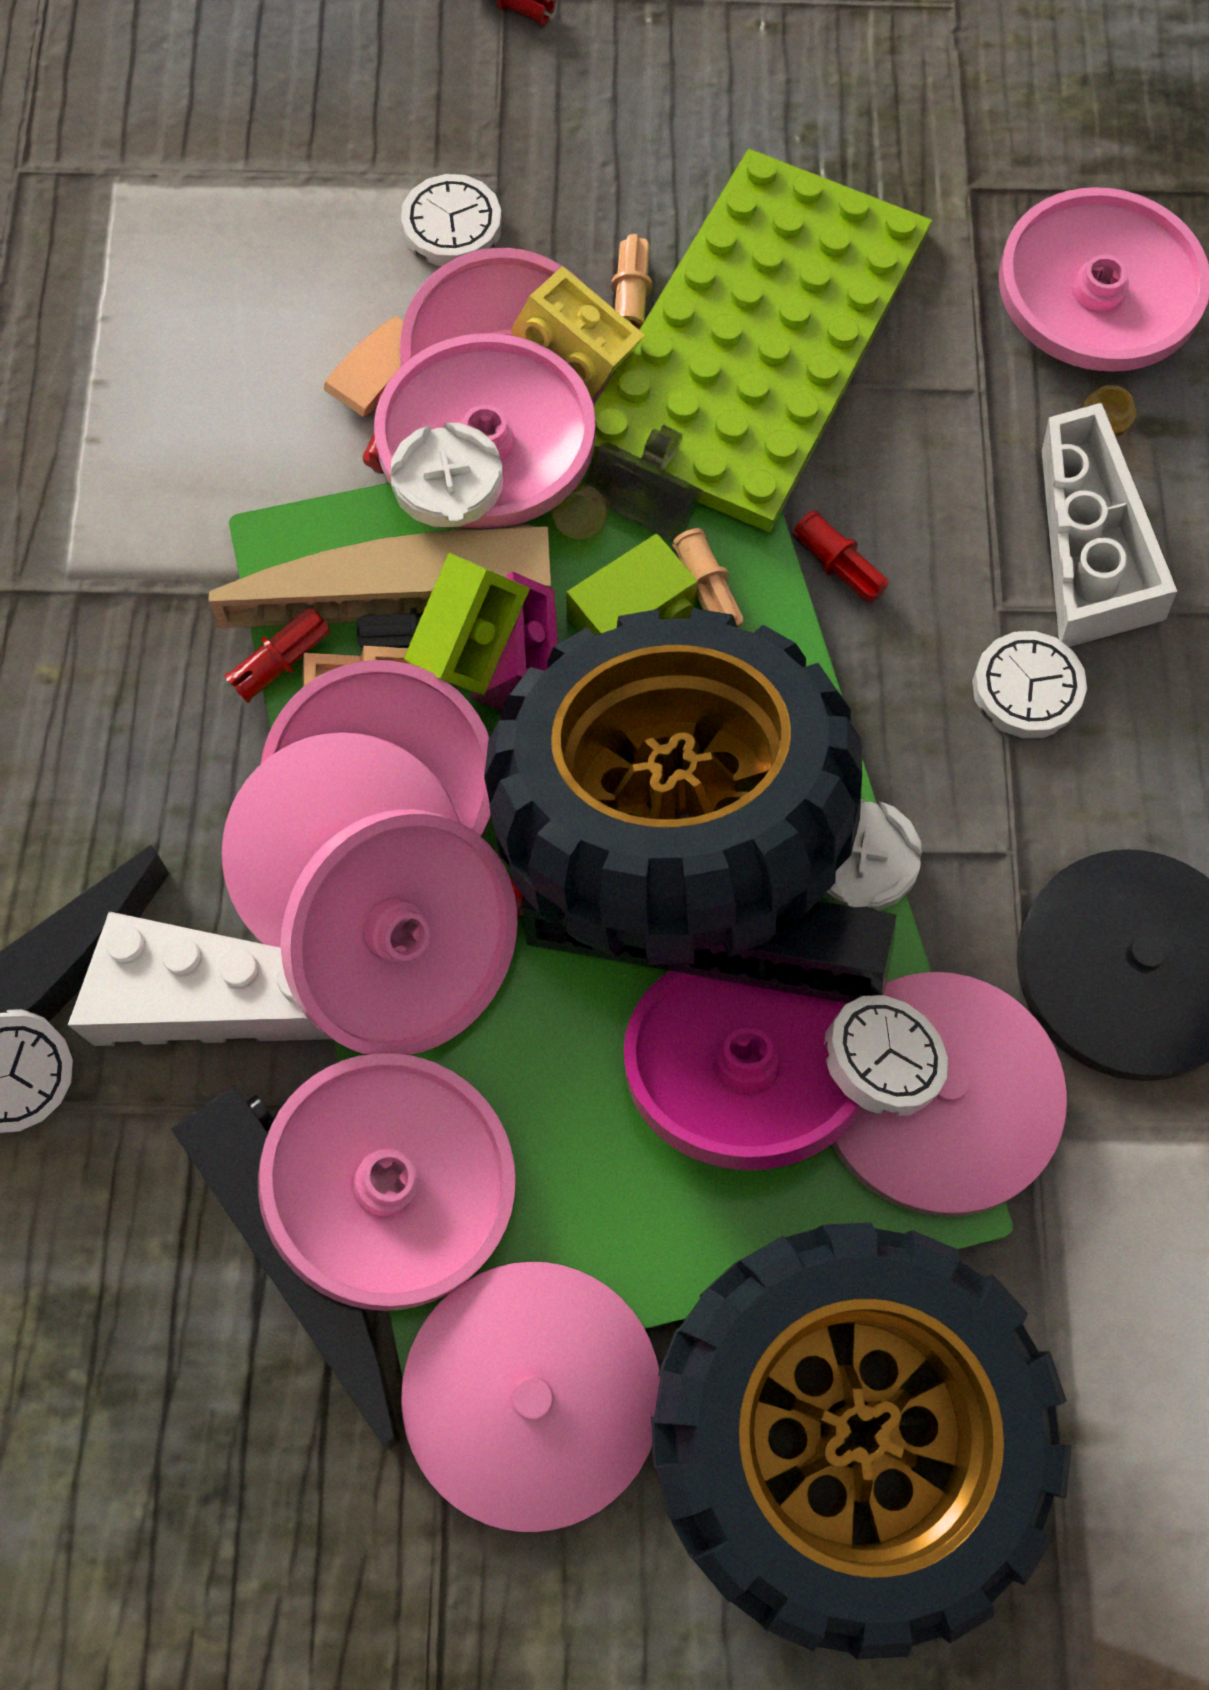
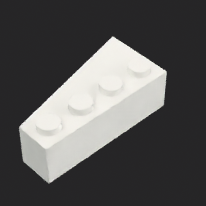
[1042,403,1177,647]
[68,912,332,1046]

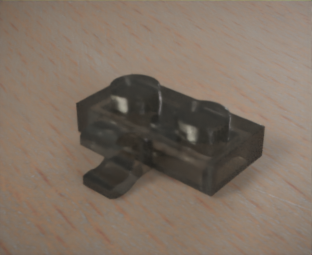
[581,424,703,542]

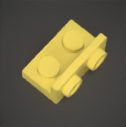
[511,266,645,398]

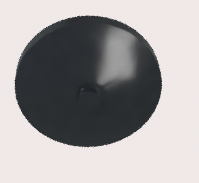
[1017,849,1209,1081]

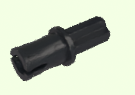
[357,607,423,649]

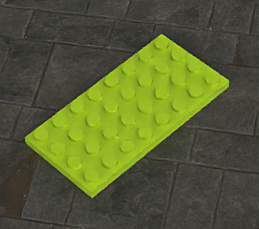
[592,148,932,533]

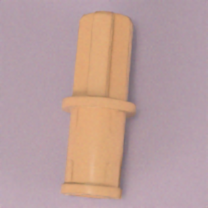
[612,234,652,330]
[672,528,743,628]

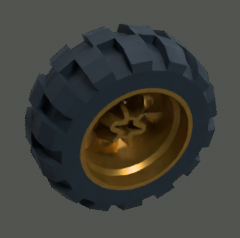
[484,608,863,964]
[651,1222,1072,1660]

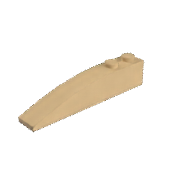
[209,524,551,628]

